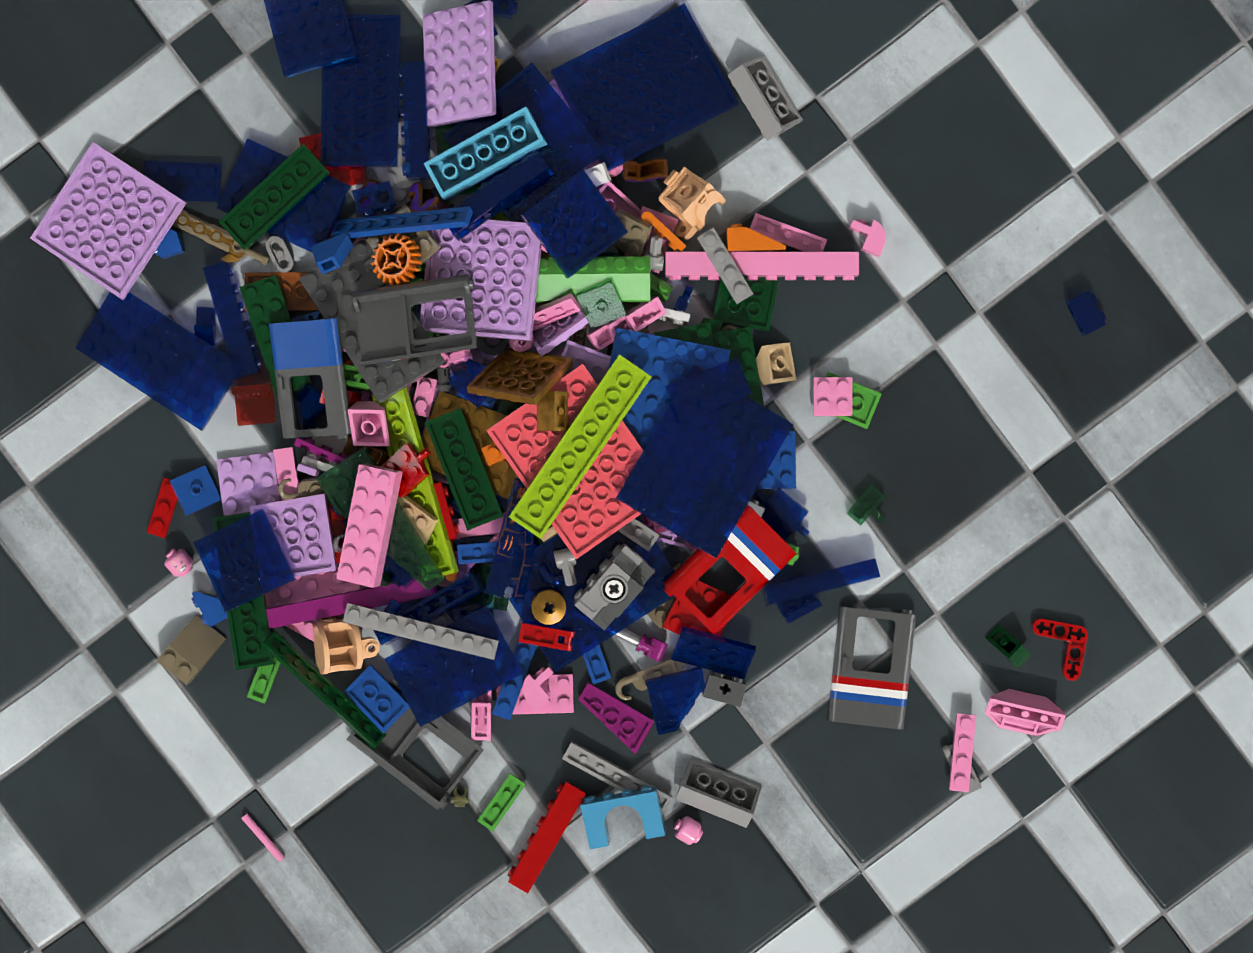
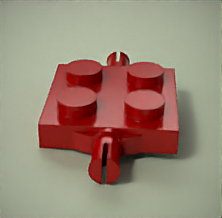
[380,443,431,498]

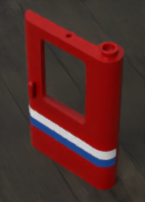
[663,502,797,635]

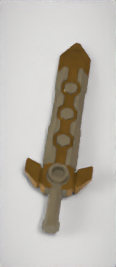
[172,209,270,265]

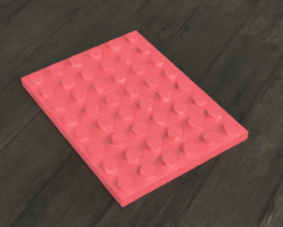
[486,364,672,559]

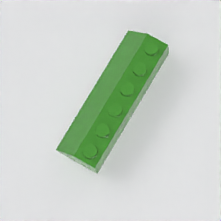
[536,256,651,303]

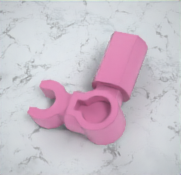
[439,349,473,369]

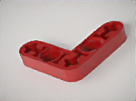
[1032,618,1088,681]

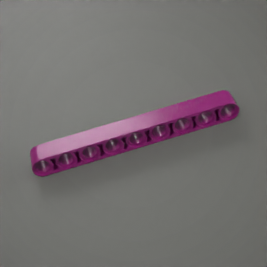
[265,577,438,628]

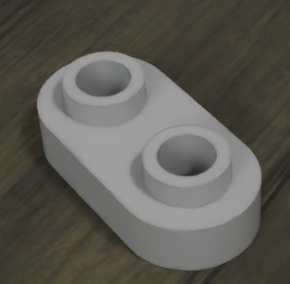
[266,236,294,273]

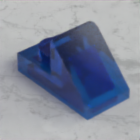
[194,307,217,346]

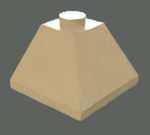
[756,342,796,386]

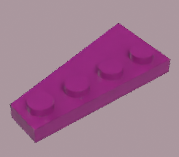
[294,437,365,472]
[578,683,654,754]

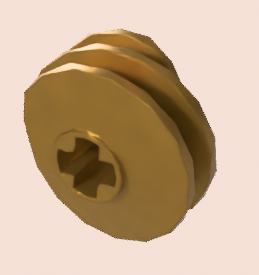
[531,589,566,625]

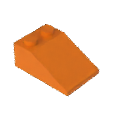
[725,224,786,252]

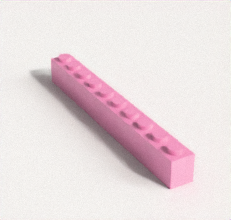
[665,252,859,280]

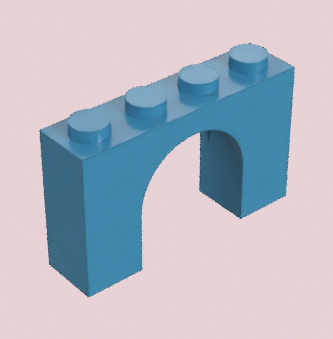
[580,785,666,849]

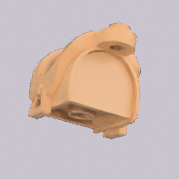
[659,167,726,241]
[312,615,379,675]

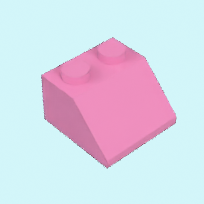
[348,401,390,446]

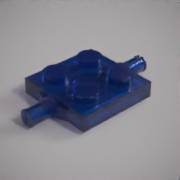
[754,488,810,541]

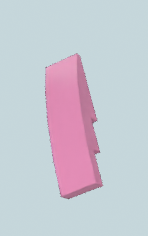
[587,296,666,352]
[273,447,299,501]
[471,660,492,741]

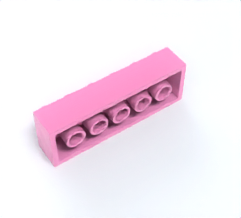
[336,463,403,588]

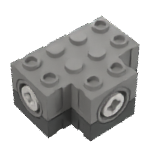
[574,542,655,630]

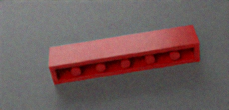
[507,780,586,894]

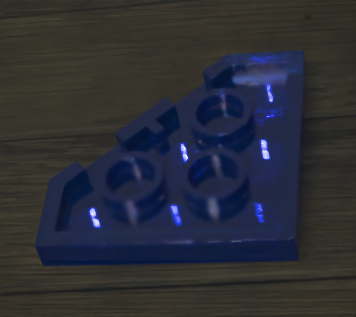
[645,666,706,735]

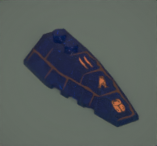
[485,477,534,600]

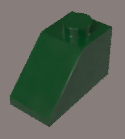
[986,624,1031,669]

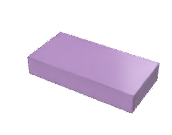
[297,463,322,477]

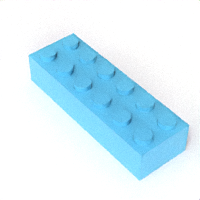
[424,107,547,200]

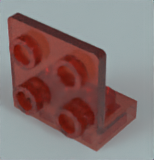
[231,383,276,426]

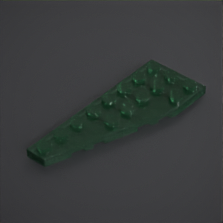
[316,447,446,590]

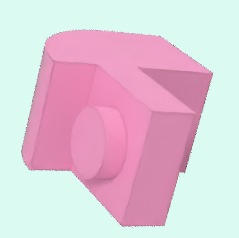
[849,219,886,257]
[523,666,554,710]

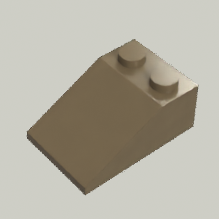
[157,615,226,685]

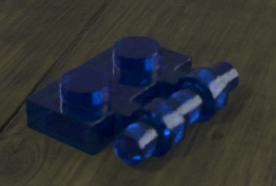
[448,358,488,408]

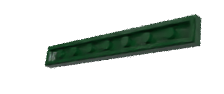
[261,630,387,750]

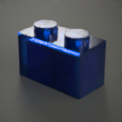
[1065,290,1106,336]

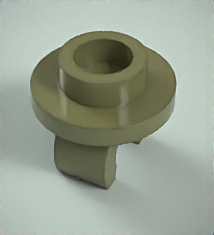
[450,788,469,807]

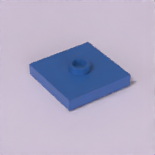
[169,465,221,516]

